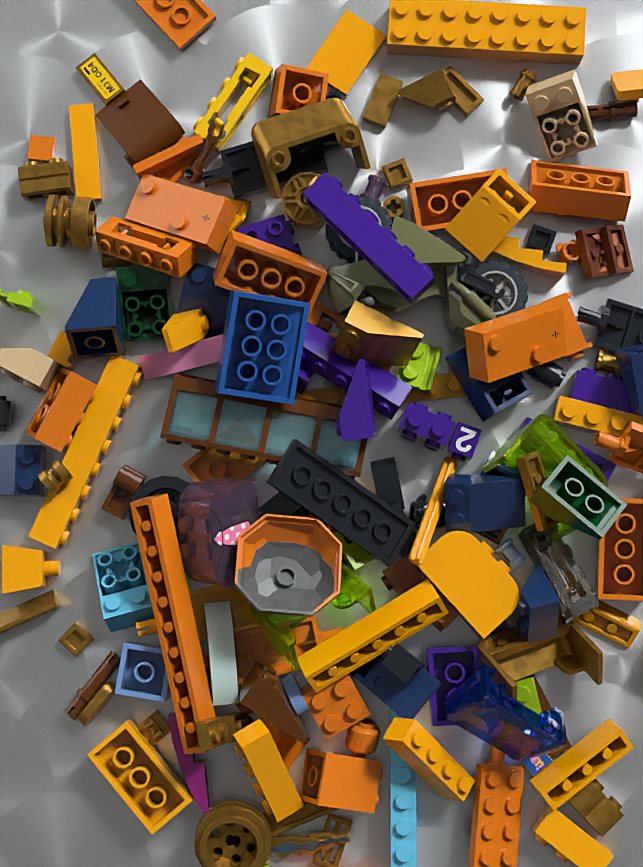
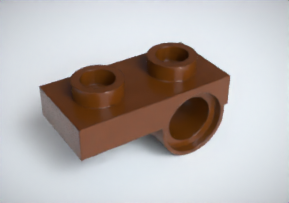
[101,464,148,520]

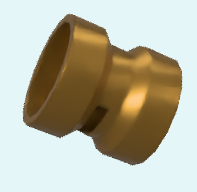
[37,459,73,494]

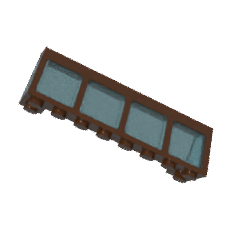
[160,373,368,479]

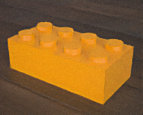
[87,719,194,835]

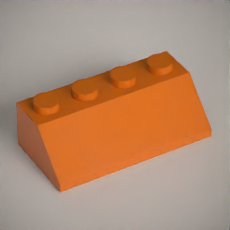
[527,159,631,222]

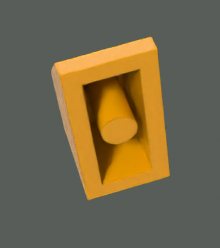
[162,308,209,353]

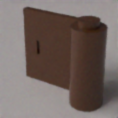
[95,79,185,168]

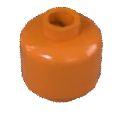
[345,718,380,758]

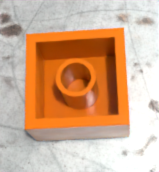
[301,674,371,740]

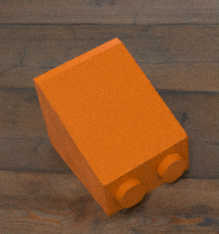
[299,748,383,814]

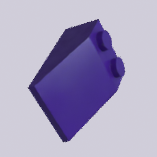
[336,359,377,441]

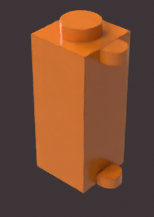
[542,292,593,361]

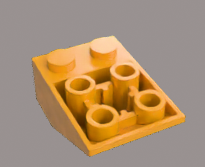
[444,168,536,263]

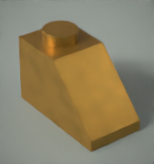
[397,69,457,110]

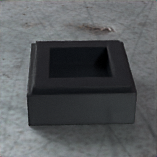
[525,224,557,256]

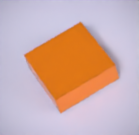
[27,135,56,163]

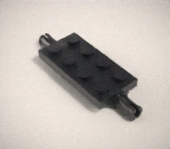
[201,133,340,199]
[576,298,643,353]

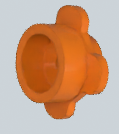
[556,240,581,265]

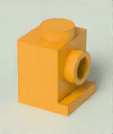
[48,331,77,371]

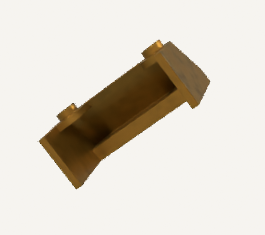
[251,98,371,199]
[478,612,603,718]

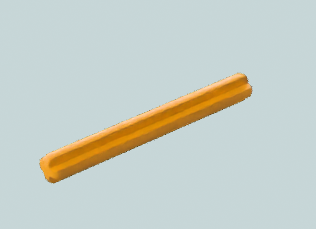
[409,457,457,565]

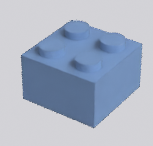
[115,641,170,702]

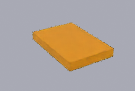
[306,10,387,97]

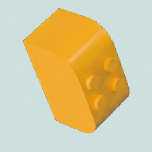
[414,531,519,639]

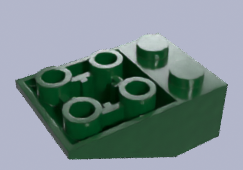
[116,265,173,342]

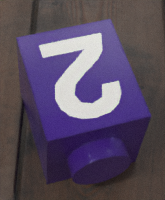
[447,422,482,462]

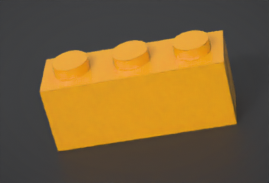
[531,806,614,867]

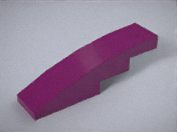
[168,712,210,814]

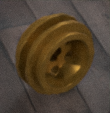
[194,800,272,867]

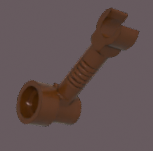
[182,123,226,184]

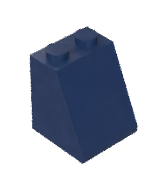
[65,277,124,359]
[614,344,643,417]

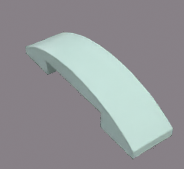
[204,601,239,706]

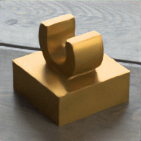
[137,710,171,746]

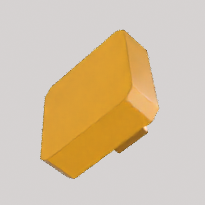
[610,69,643,102]

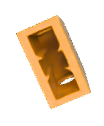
[2,545,61,593]

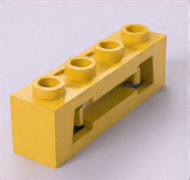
[193,52,274,154]

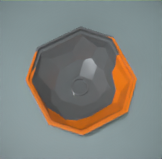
[234,514,342,617]

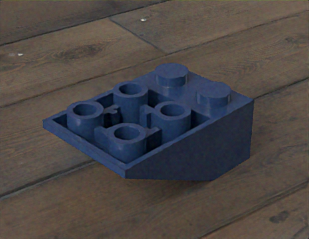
[445,347,533,422]
[350,646,442,719]

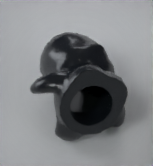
[409,494,445,529]

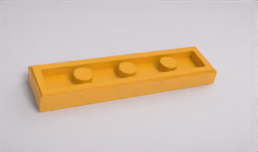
[69,103,102,201]

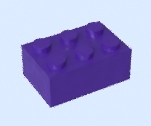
[426,644,484,726]

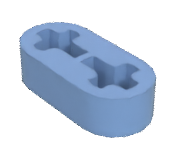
[280,672,309,716]

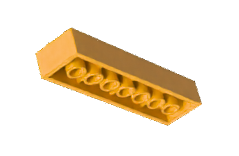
[386,0,586,65]

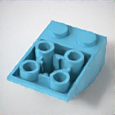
[92,542,155,632]

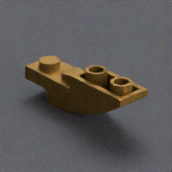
[196,711,253,751]

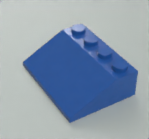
[214,290,310,404]

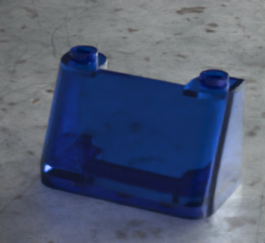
[445,664,567,761]

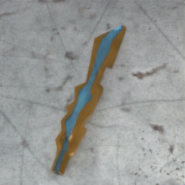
[215,831,350,859]

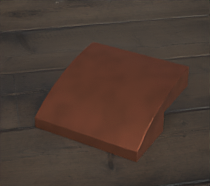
[575,224,634,280]

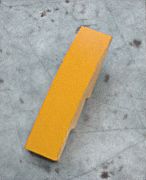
[489,236,567,278]

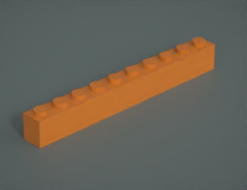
[130,493,216,754]

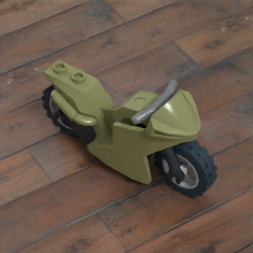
[325,195,528,339]

